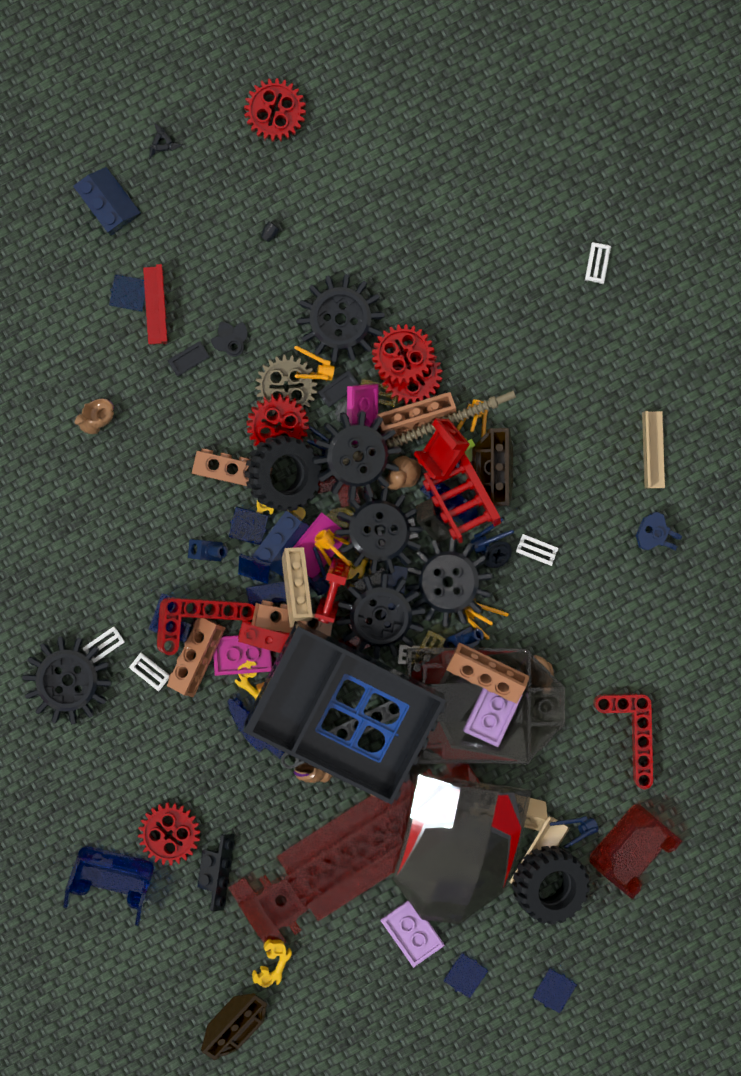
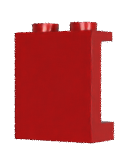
[414,418,470,480]

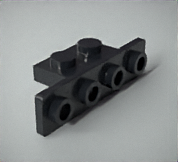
[197,833,235,911]

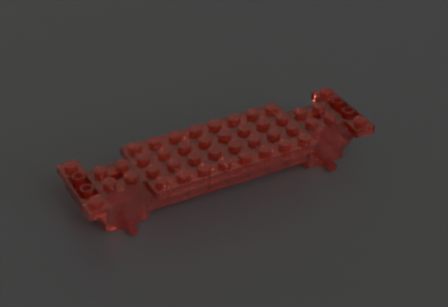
[228,742,482,951]

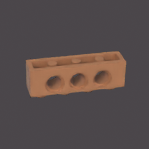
[377,392,457,439]
[192,448,273,486]
[252,600,333,636]
[167,618,225,697]
[446,643,530,704]

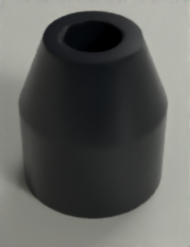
[261,221,281,242]

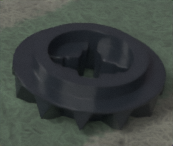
[483,539,512,568]

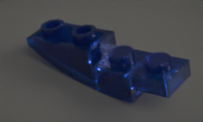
[227,697,285,759]

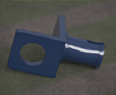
[188,539,228,561]
[442,627,484,650]

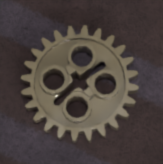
[255,354,318,417]

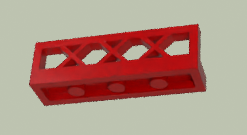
[143,264,168,345]

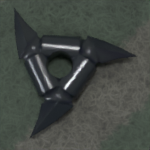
[149,122,184,160]

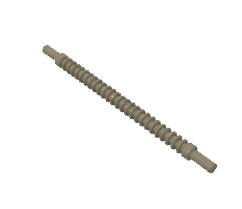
[343,390,516,465]

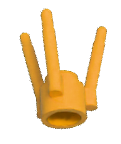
[294,346,334,381]
[457,399,488,438]
[314,529,351,566]
[465,602,509,640]

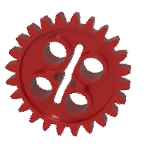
[244,78,306,142]
[372,324,435,386]
[380,343,443,405]
[246,394,309,446]
[138,802,201,866]

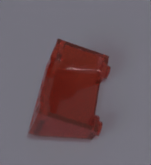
[589,804,682,899]

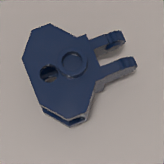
[635,512,682,551]

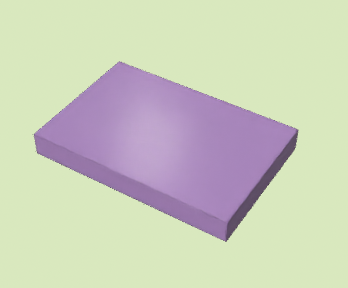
[463,688,523,747]
[380,897,445,968]

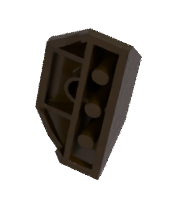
[472,428,513,506]
[201,993,267,1060]

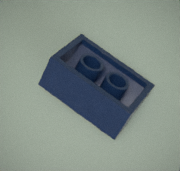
[73,167,141,236]
[252,510,311,577]

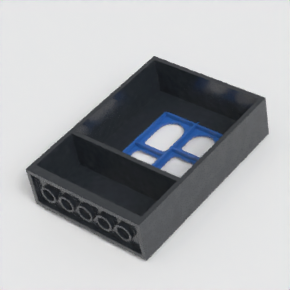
[243,621,447,805]

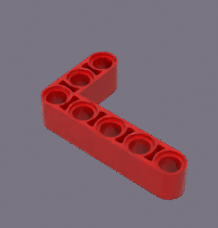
[157,597,255,655]
[593,694,653,789]

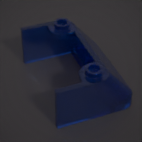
[63,846,154,926]

